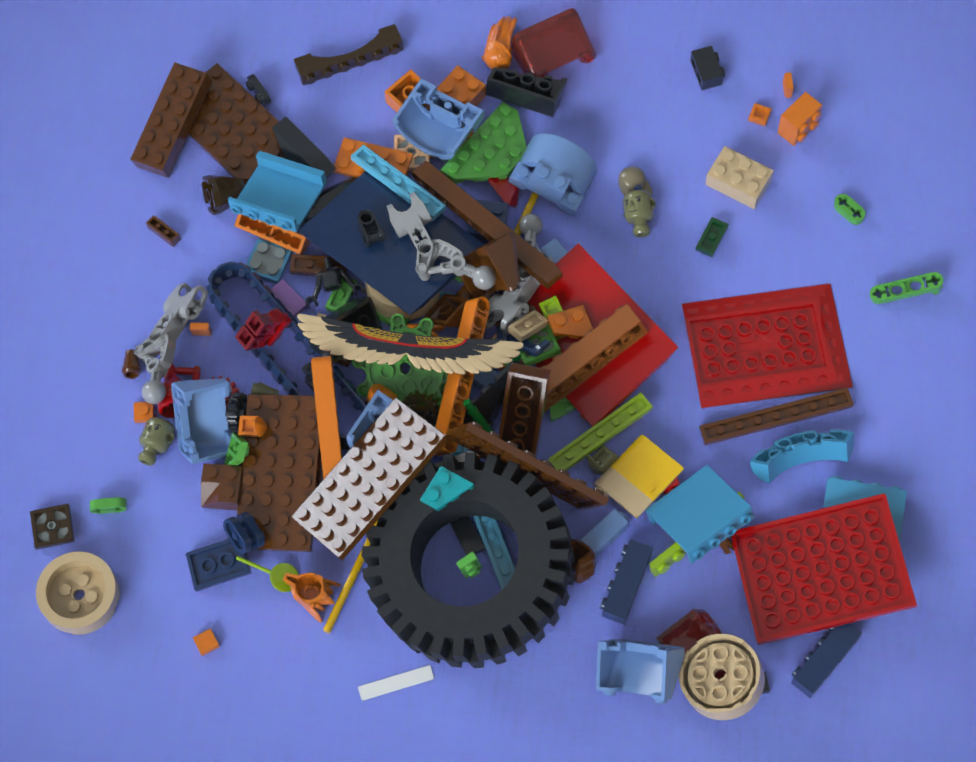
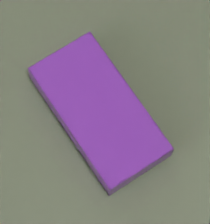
[271,279,307,317]

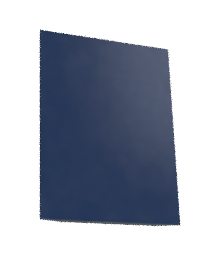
[297,171,484,315]

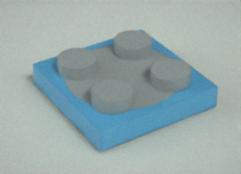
[246,238,293,283]

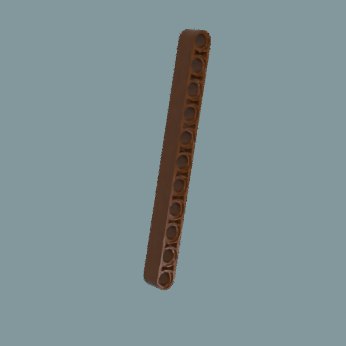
[411,160,563,289]

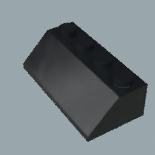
[308,297,383,364]

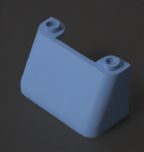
[171,378,232,464]
[596,639,685,704]

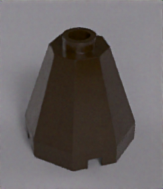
[201,175,247,215]

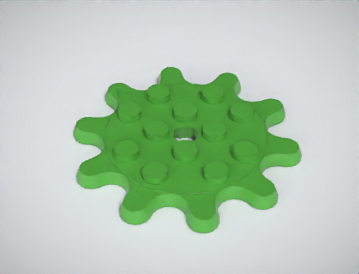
[352,314,448,406]

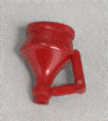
[158,363,201,418]

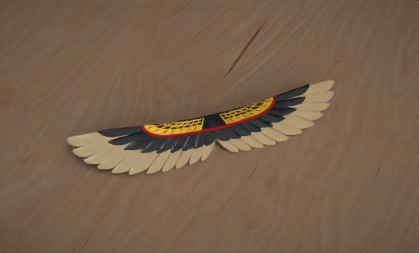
[297,314,523,374]

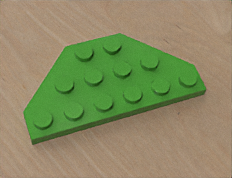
[440,102,527,184]

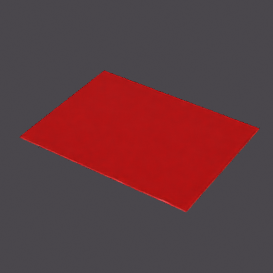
[500,243,678,426]
[682,284,853,408]

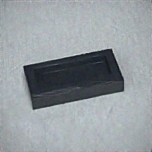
[450,516,485,556]

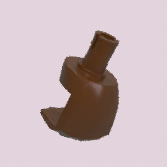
[570,539,596,583]

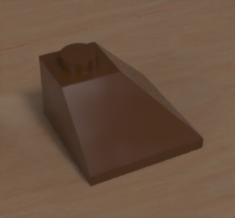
[422,293,470,327]

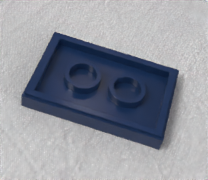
[186,539,252,591]

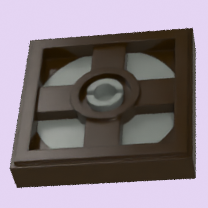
[30,504,75,550]

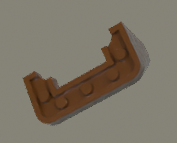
[460,232,520,300]

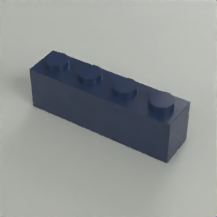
[600,539,653,625]
[791,623,862,698]

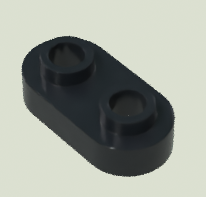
[245,74,271,106]

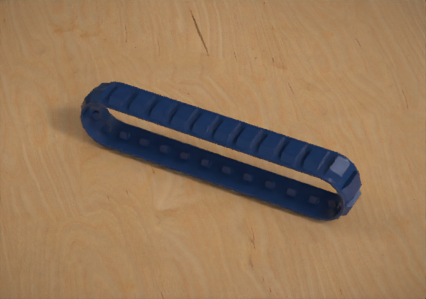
[206,262,368,450]

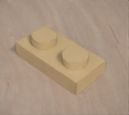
[507,310,548,342]

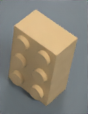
[705,146,774,209]

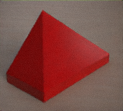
[488,178,519,208]

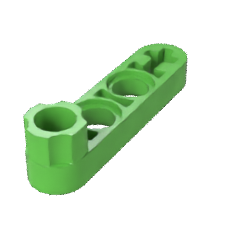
[870,272,943,304]

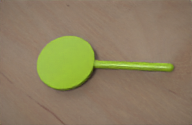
[236,556,298,592]

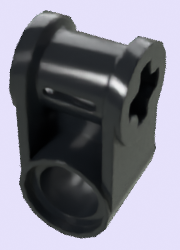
[358,210,385,247]

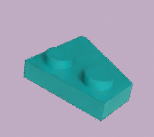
[420,466,475,511]

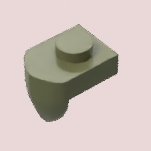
[587,445,618,474]

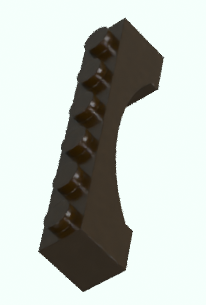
[294,24,403,85]

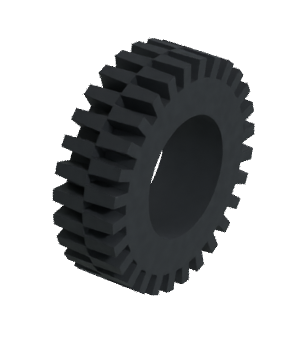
[361,452,575,668]

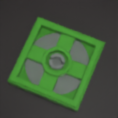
[519,323,562,366]

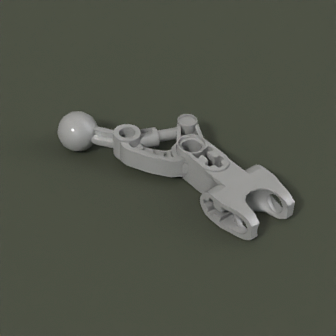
[387,192,496,290]
[486,214,555,335]
[134,283,208,404]

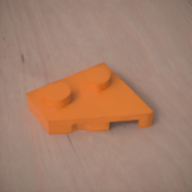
[547,305,593,339]

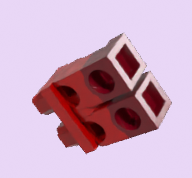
[235,308,292,351]

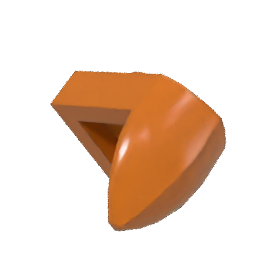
[367,384,398,403]
[238,416,268,437]

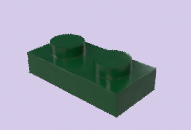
[696,217,729,258]

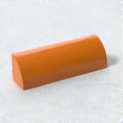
[234,214,311,254]

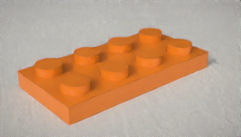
[334,137,413,178]

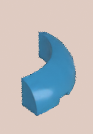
[750,430,854,484]

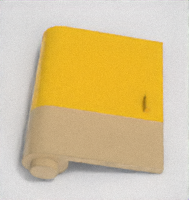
[593,435,684,519]

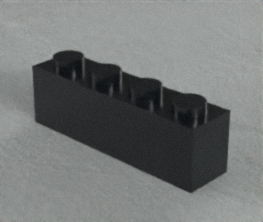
[485,68,568,117]

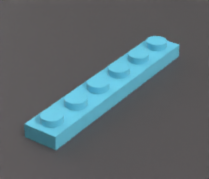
[351,145,446,221]

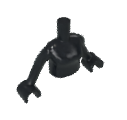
[305,257,365,309]

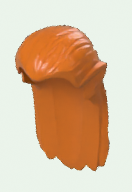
[482,16,517,70]

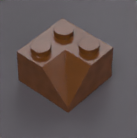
[201,463,242,510]

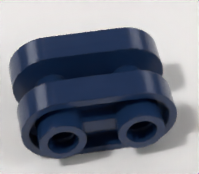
[223,512,265,554]

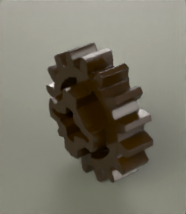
[402,390,441,426]

